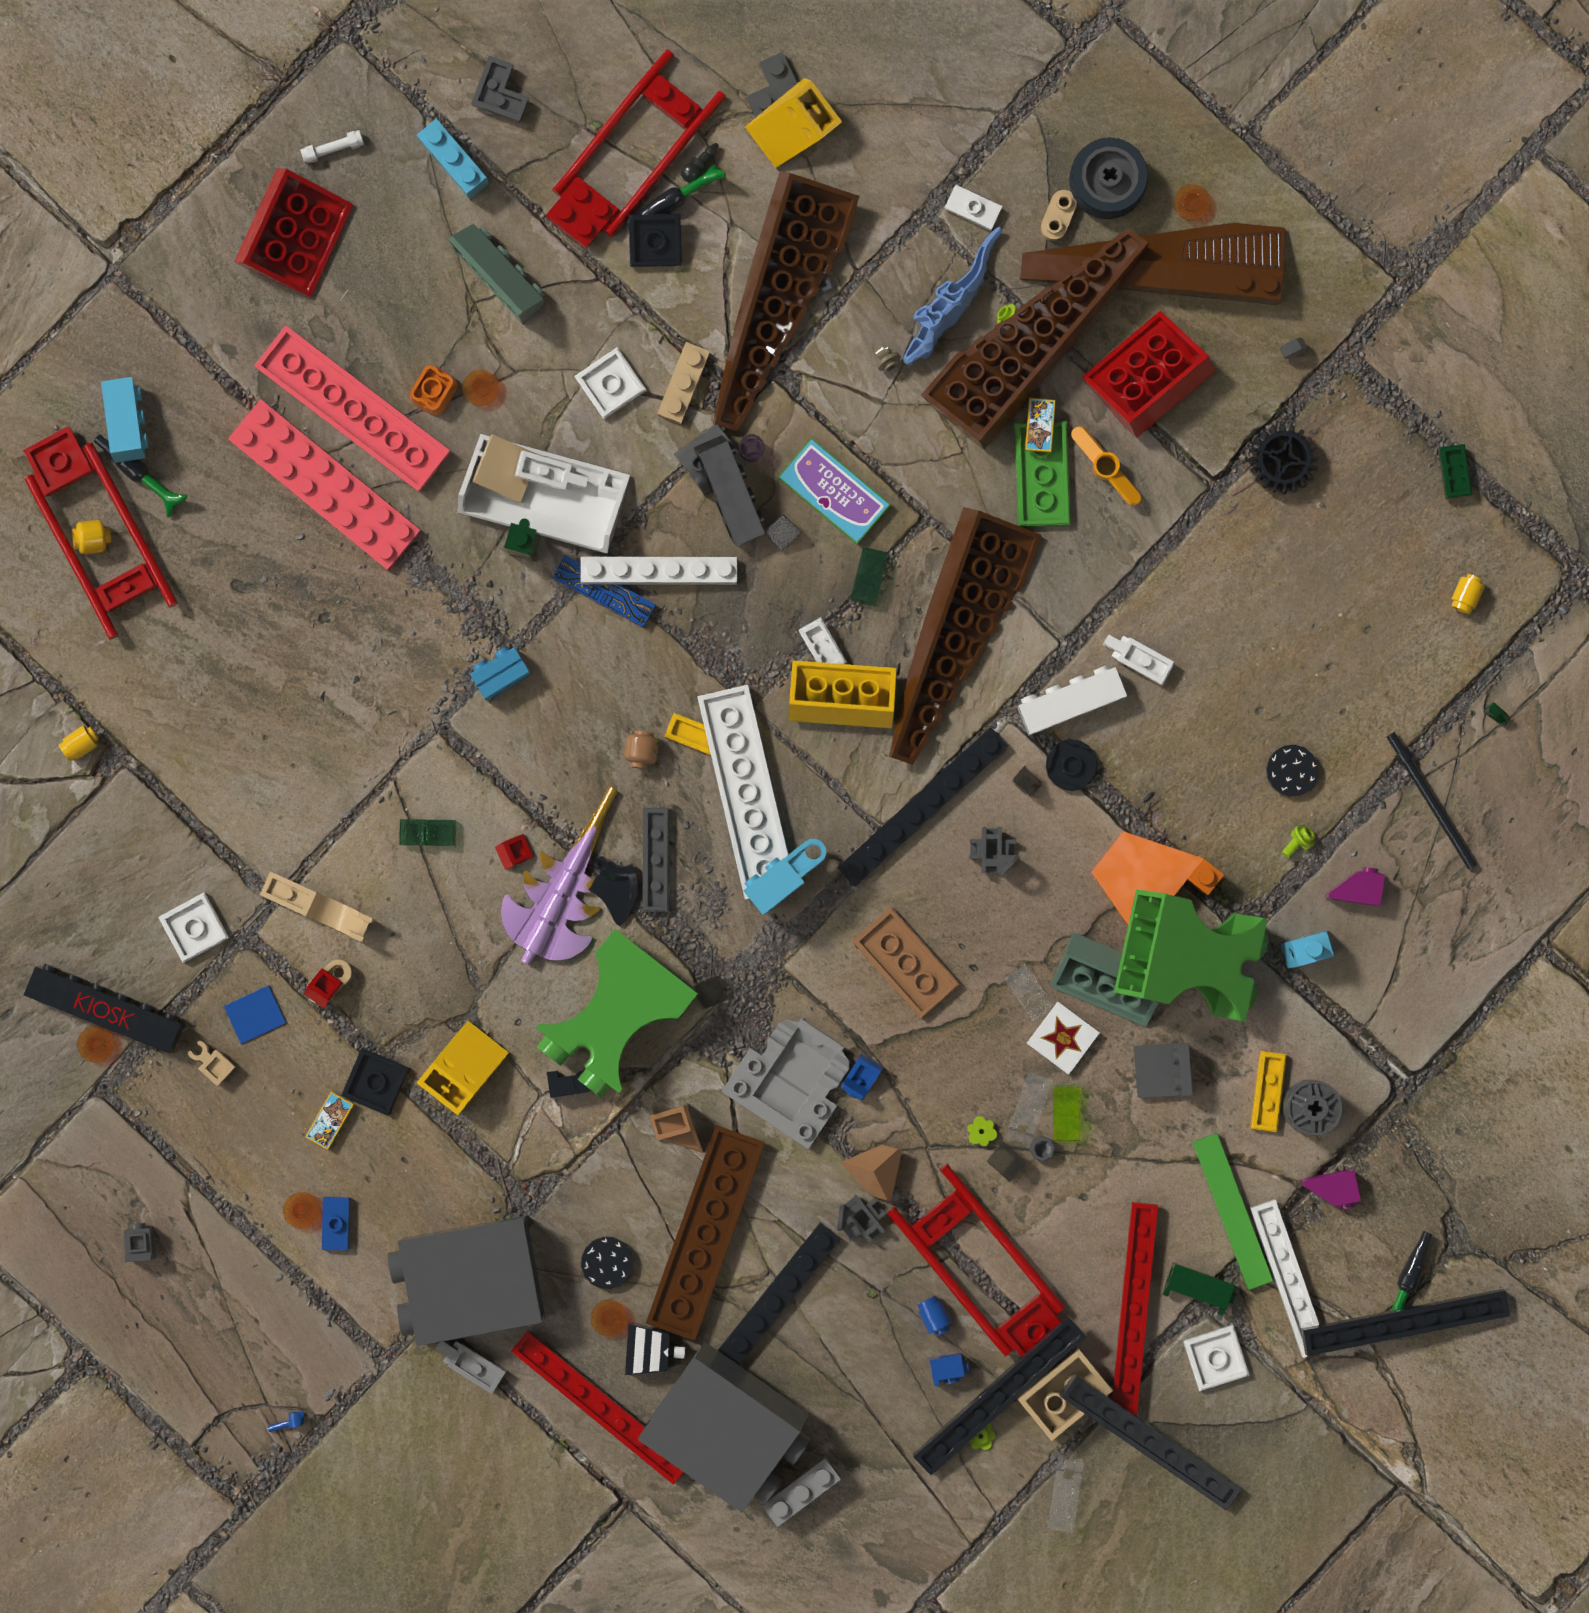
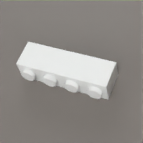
[1017,665,1127,736]

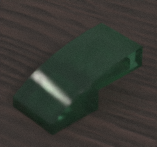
[850,547,888,607]
[399,819,456,846]

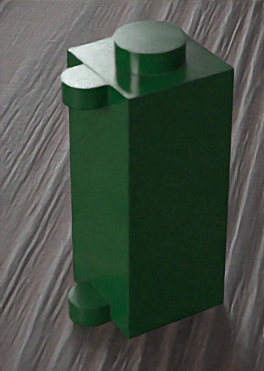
[504,518,541,562]
[1163,1262,1237,1316]

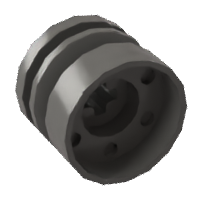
[1282,1080,1342,1136]

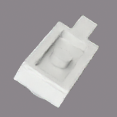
[514,451,588,491]
[1103,635,1175,686]

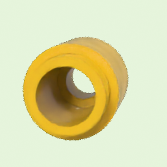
[1451,574,1485,615]
[59,725,99,762]

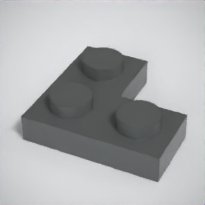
[747,52,797,118]
[471,56,529,123]

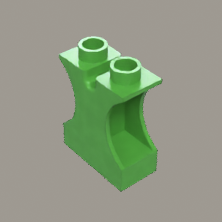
[1114,889,1268,1022]
[536,929,698,1099]

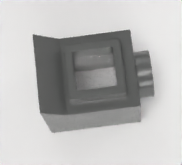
[124,1223,156,1262]

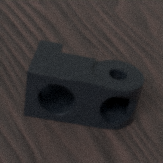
[547,1070,591,1098]

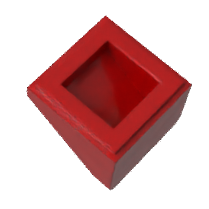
[495,834,534,870]
[304,968,343,1008]

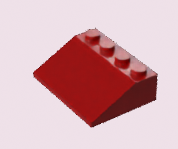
[234,168,353,297]
[1082,311,1215,438]

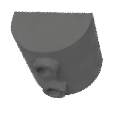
[674,424,746,496]

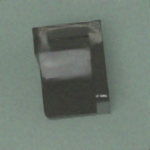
[987,1141,1027,1182]

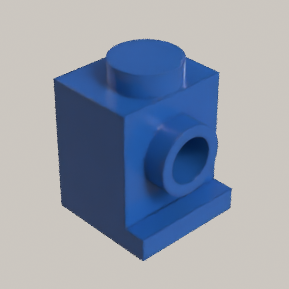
[929,1353,969,1387]

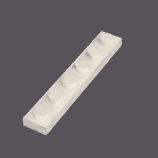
[581,557,737,585]
[1250,1199,1319,1358]

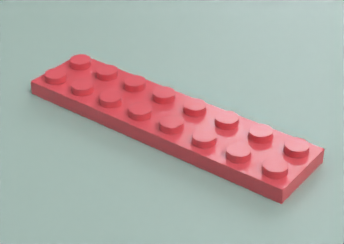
[254,325,451,492]
[228,399,421,571]

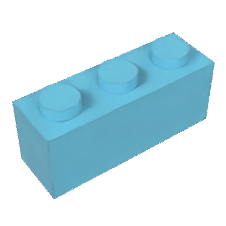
[417,119,489,200]
[101,377,149,463]

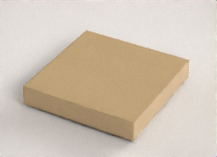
[472,434,538,503]

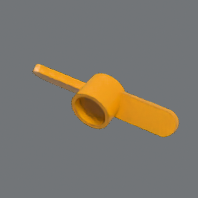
[1071,426,1141,506]

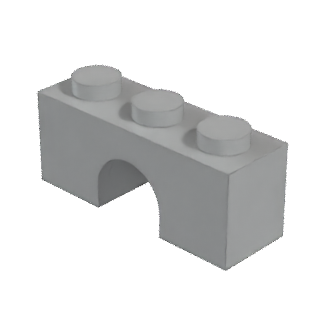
[762,1454,841,1527]

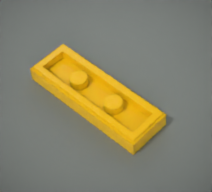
[1250,1051,1287,1132]

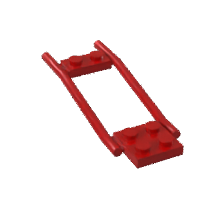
[546,49,726,250]
[23,426,178,640]
[887,1163,1065,1357]

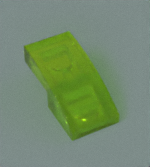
[1053,1085,1080,1141]

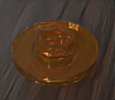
[1174,184,1210,221]
[462,369,499,406]
[77,1026,114,1063]
[283,1192,320,1229]
[590,1299,627,1337]

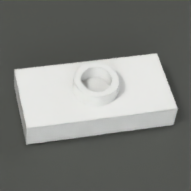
[944,184,1002,231]
[799,617,847,664]

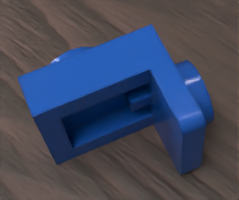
[841,1053,883,1101]

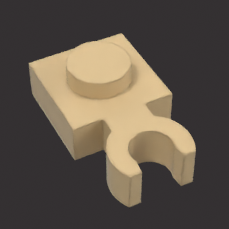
[188,1040,236,1086]

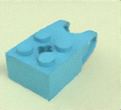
[743,839,826,916]

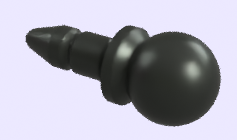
[681,143,719,183]

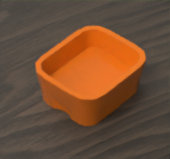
[409,365,458,416]

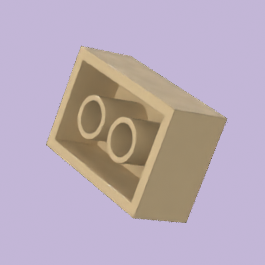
[1017,1347,1113,1441]

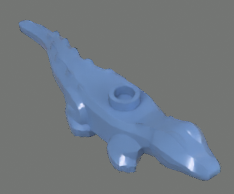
[903,227,1003,365]

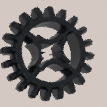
[1248,424,1319,495]

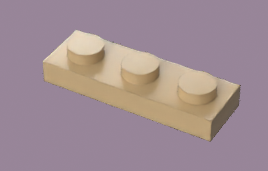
[657,342,710,425]

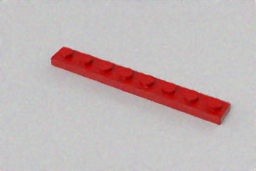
[1111,1202,1158,1415]
[511,1330,683,1485]

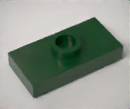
[1438,444,1472,500]

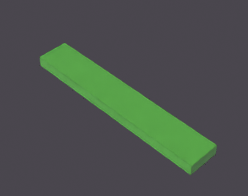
[1192,1133,1273,1290]

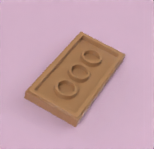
[852,907,960,1019]

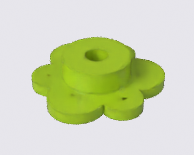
[967,1116,997,1146]
[969,1423,996,1450]

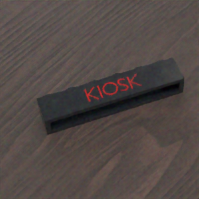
[24,963,185,1053]

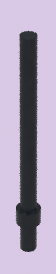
[1386,732,1477,870]

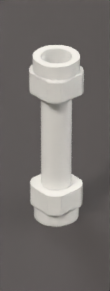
[300,130,364,164]

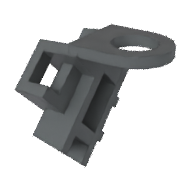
[969,827,1019,876]
[837,1195,887,1243]

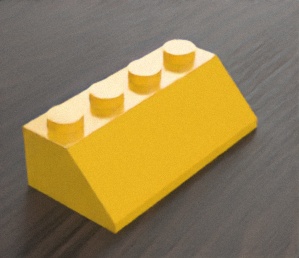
[788,660,896,729]

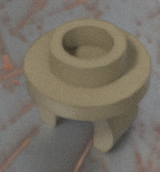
[874,344,901,372]

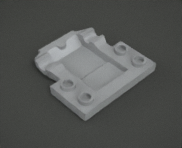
[721,1019,849,1149]

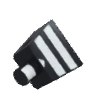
[625,1322,685,1375]

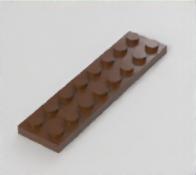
[646,1125,765,1341]

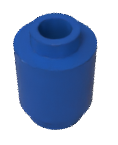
[917,1295,952,1336]

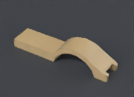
[260,871,374,943]

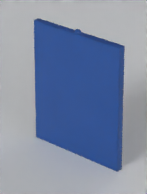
[224,985,286,1044]

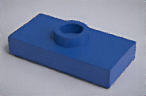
[321,1197,350,1250]

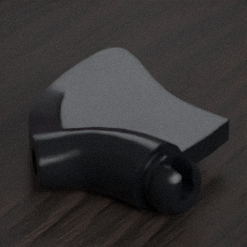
[588,856,638,926]

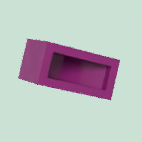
[1325,867,1385,906]
[1300,1169,1361,1210]

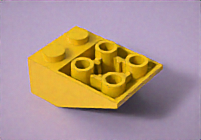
[744,78,842,168]
[417,1021,509,1115]

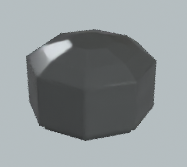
[1280,338,1307,359]
[1029,1136,1056,1162]

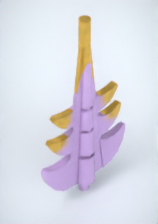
[501,787,618,965]

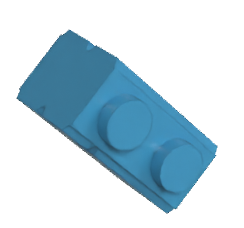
[470,646,532,702]

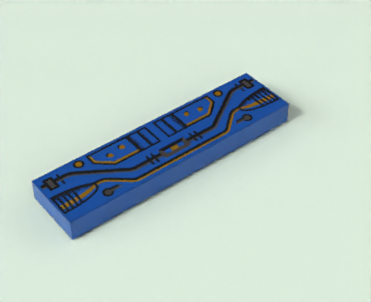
[552,555,656,628]

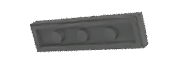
[643,808,669,912]

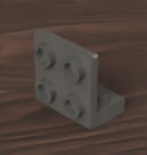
[1134,1042,1193,1098]

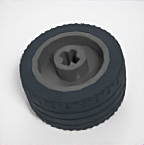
[1069,137,1148,219]

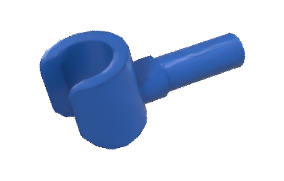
[268,1412,304,1432]

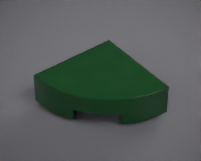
[1484,702,1510,727]

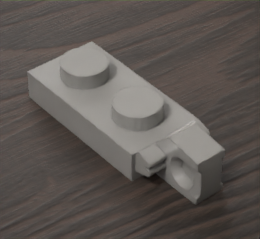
[435,1341,506,1394]

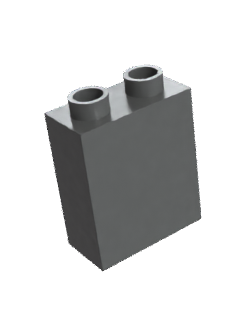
[388,1215,545,1346]
[638,1342,811,1513]

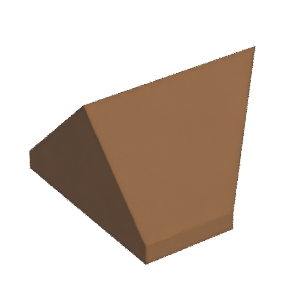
[649,1104,703,1153]
[840,1145,902,1201]

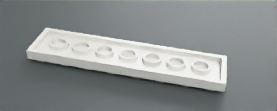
[697,685,788,899]

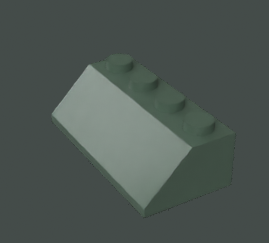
[448,223,545,325]
[1050,932,1159,1027]

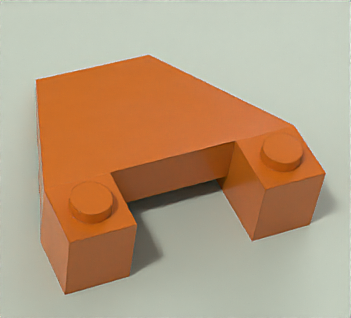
[1091,831,1224,927]

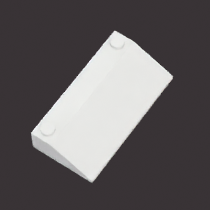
[457,434,630,553]

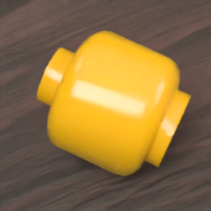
[72,520,111,555]

